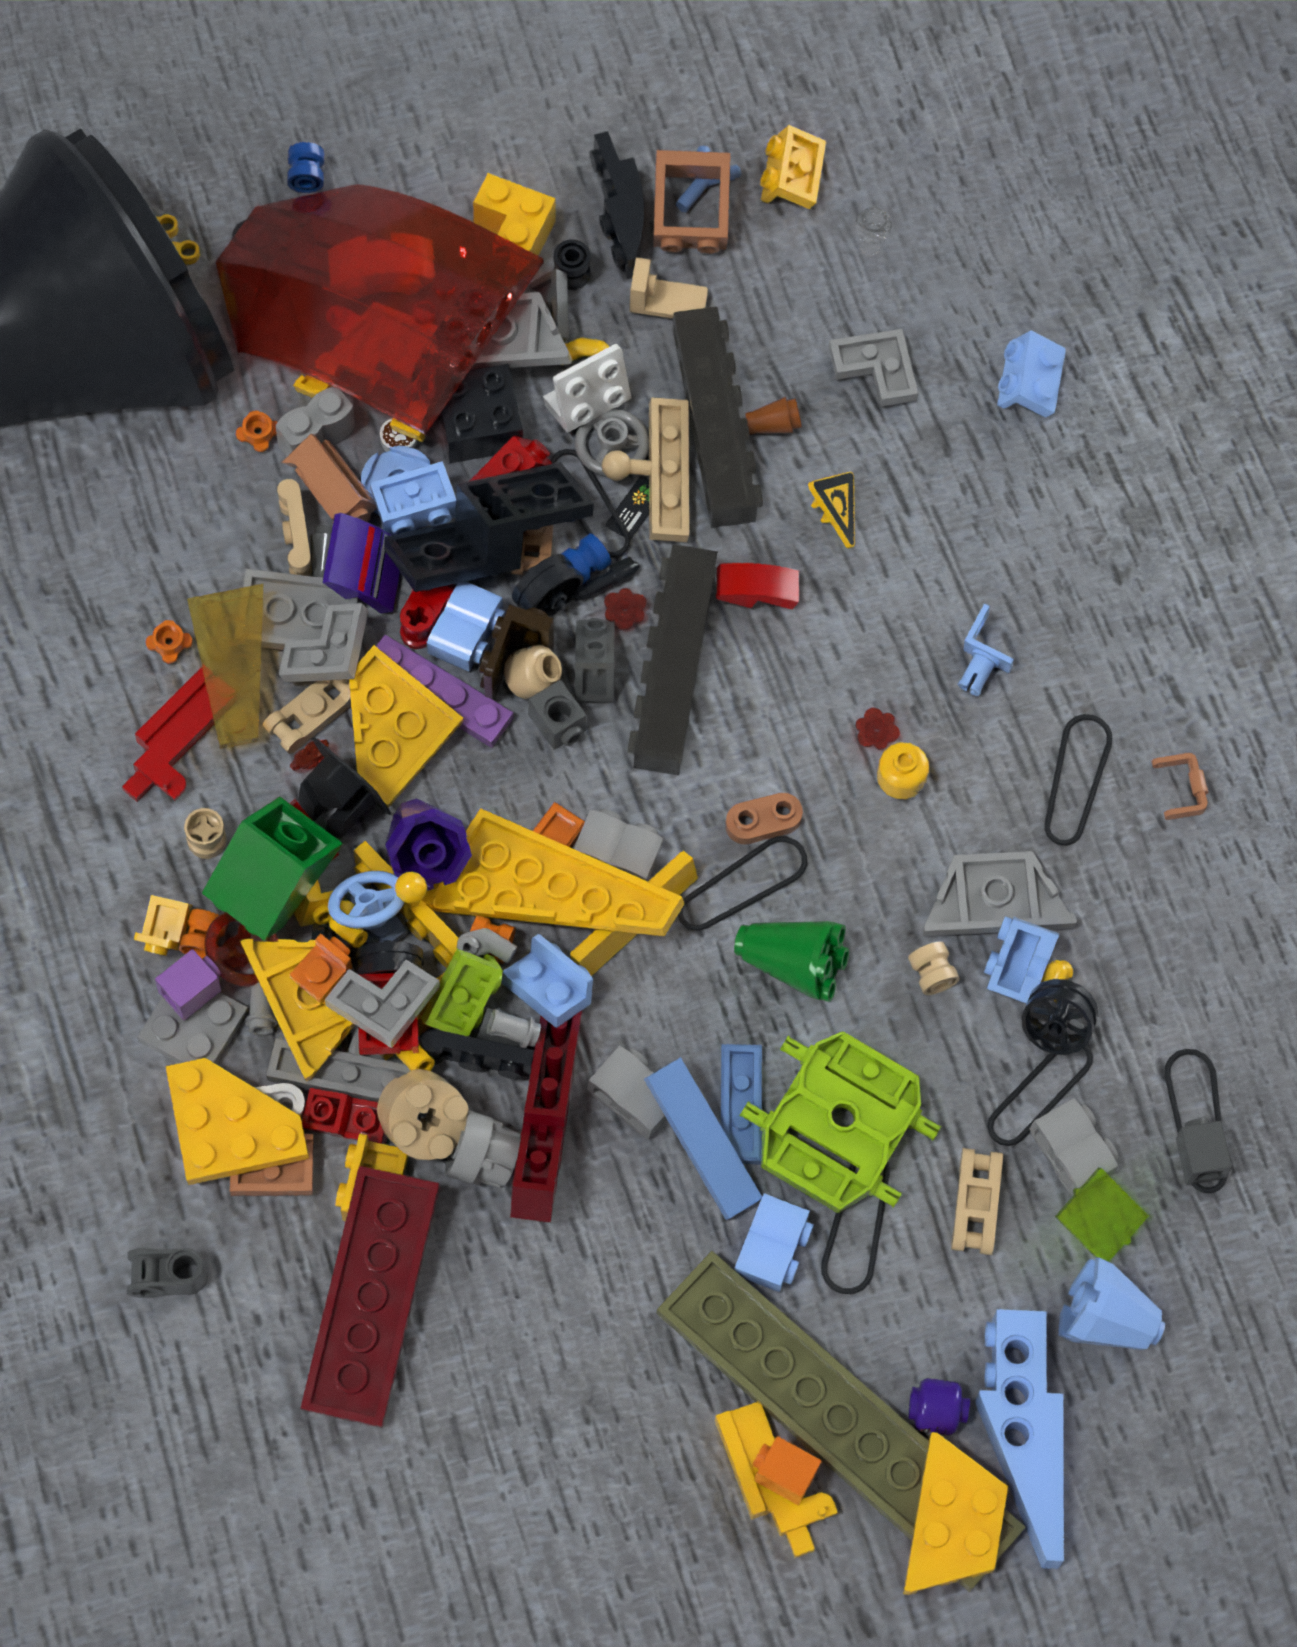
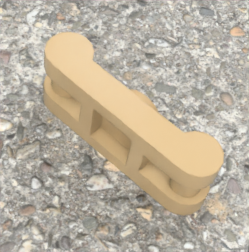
[277,479,313,576]
[262,679,351,754]
[951,1148,1003,1255]

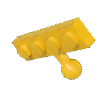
[353,841,459,968]

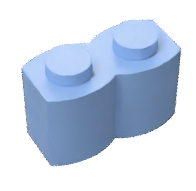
[427,582,506,672]
[734,1194,814,1292]

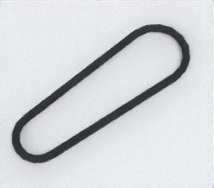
[1045,714,1112,846]
[678,836,807,931]
[1164,1049,1227,1193]
[821,1162,890,1294]

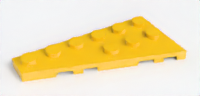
[422,808,684,936]

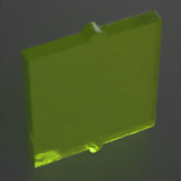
[1055,1167,1149,1262]

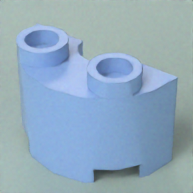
[984,916,1059,1004]

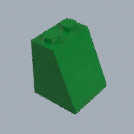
[202,797,343,941]

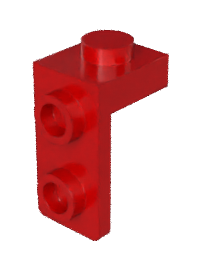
[468,435,552,482]

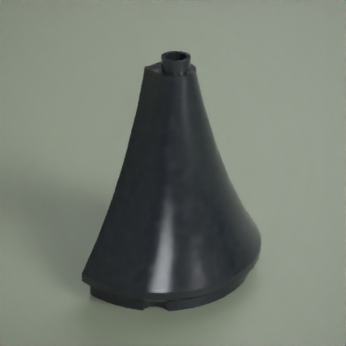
[0,128,234,427]

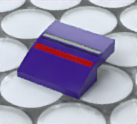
[322,513,400,614]

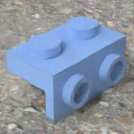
[997,330,1066,418]

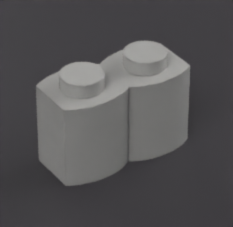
[276,386,355,457]
[574,809,663,881]
[587,1046,667,1140]
[1029,1098,1118,1197]

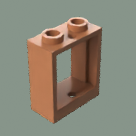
[653,150,730,254]

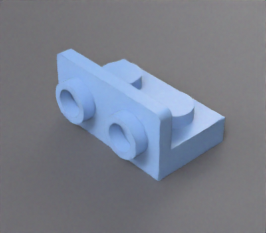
[370,461,456,535]
[501,934,593,1028]

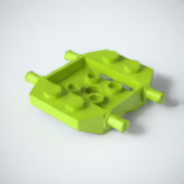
[740,1031,941,1213]

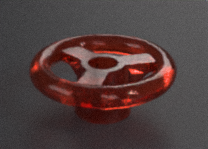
[204,912,278,986]

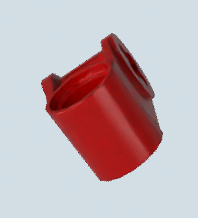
[400,584,456,649]

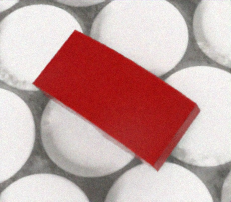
[717,563,799,610]
[302,1088,388,1145]

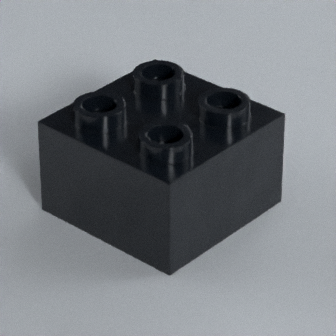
[434,364,523,464]

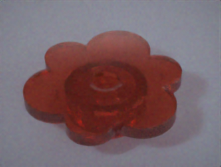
[604,588,646,630]
[855,708,900,750]
[290,739,329,771]

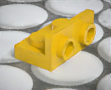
[760,125,826,209]

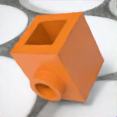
[752,1436,822,1506]

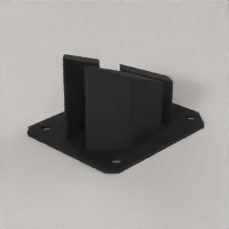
[298,737,391,839]

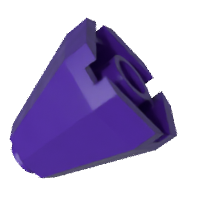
[385,798,472,891]

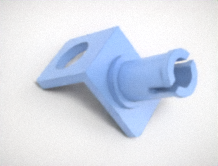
[957,604,1013,696]

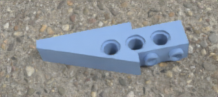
[975,1309,1064,1569]

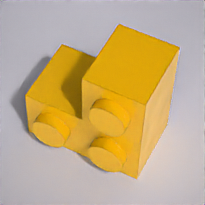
[473,173,556,280]

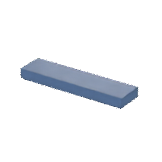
[644,1057,762,1220]

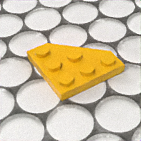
[349,645,464,808]
[165,1058,309,1185]

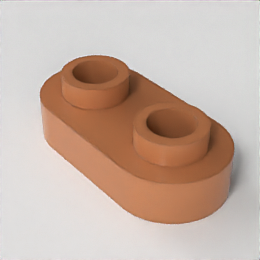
[725,793,803,844]

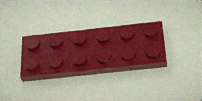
[300,1166,440,1428]

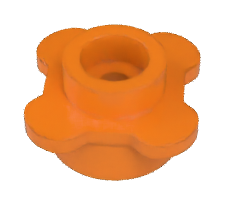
[236,411,277,452]
[146,620,192,664]

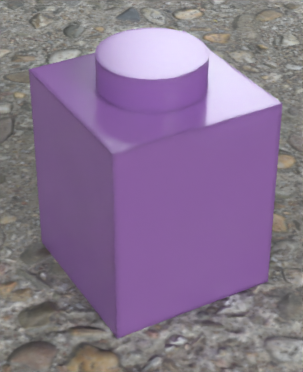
[155,949,221,1021]

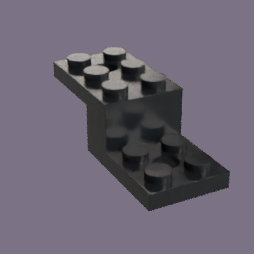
[384,462,594,592]

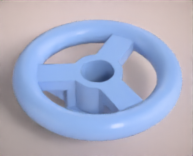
[328,871,404,930]

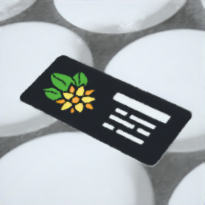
[605,476,649,539]

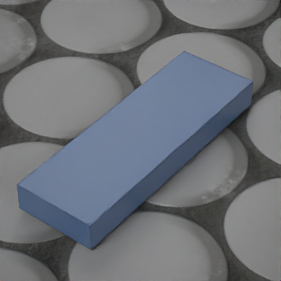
[720,1044,762,1165]

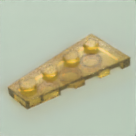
[187,583,264,749]

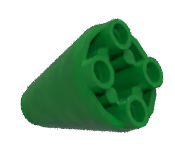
[734,921,850,1002]

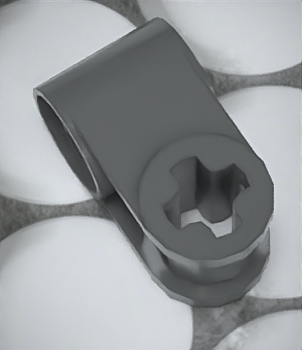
[127,1248,208,1298]

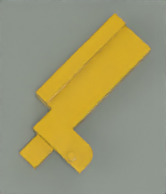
[715,1402,838,1558]

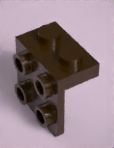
[479,605,554,700]

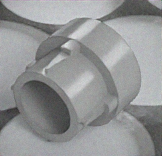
[444,1110,521,1188]

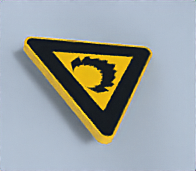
[808,471,855,548]

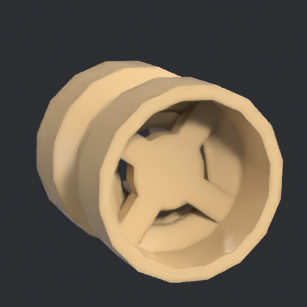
[184,808,227,859]
[908,942,960,995]

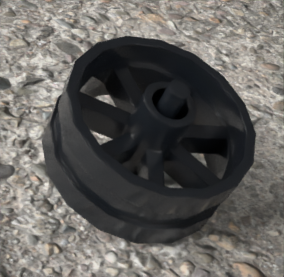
[512,554,584,617]
[352,940,424,974]
[1021,979,1099,1055]

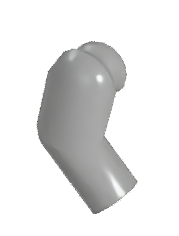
[457,928,517,963]

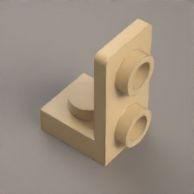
[629,257,708,322]

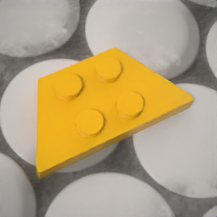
[240,939,355,1082]
[903,1432,1008,1595]

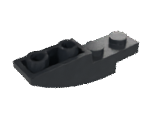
[589,131,644,279]

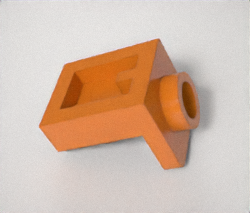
[289,934,352,1004]

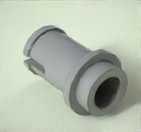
[245,982,277,1036]
[487,1009,541,1048]

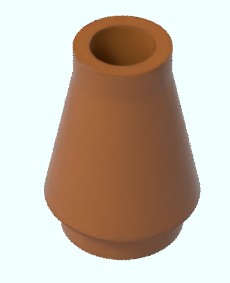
[745,397,802,435]

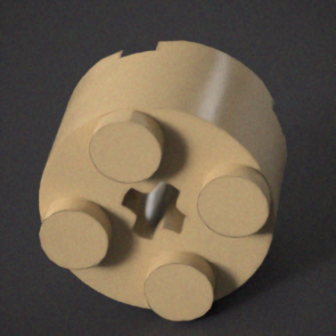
[377,1069,469,1160]

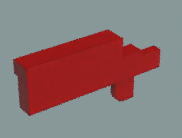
[122,666,237,802]

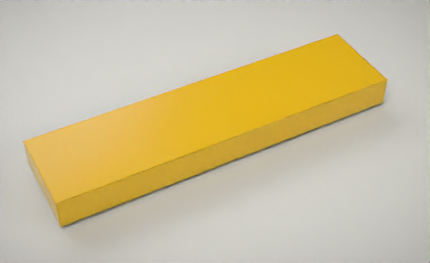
[570,851,698,976]

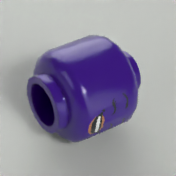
[908,1378,970,1435]

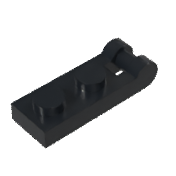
[421,1029,534,1079]

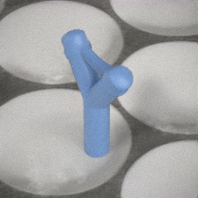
[675,146,741,213]

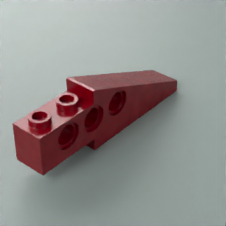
[510,1010,583,1223]

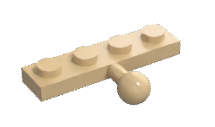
[602,397,689,542]

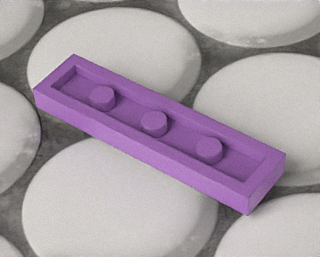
[376,635,513,748]

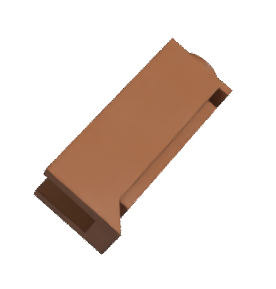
[281,434,377,523]

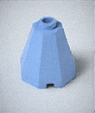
[1058,1257,1165,1350]

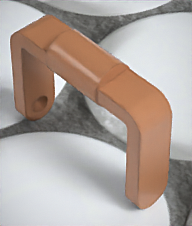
[1151,753,1208,820]

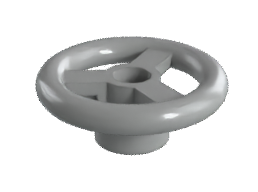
[575,409,649,476]

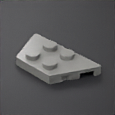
[436,292,572,373]
[923,851,1077,936]

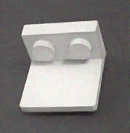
[543,344,632,433]

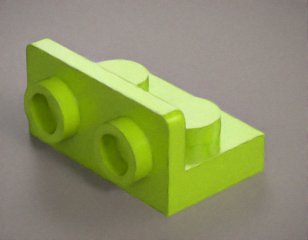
[421,948,503,1036]

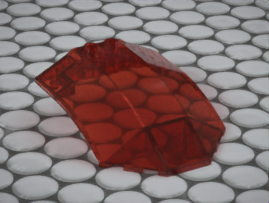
[216,184,544,434]

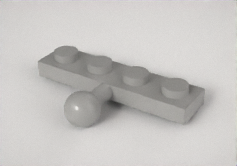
[266,1025,433,1102]

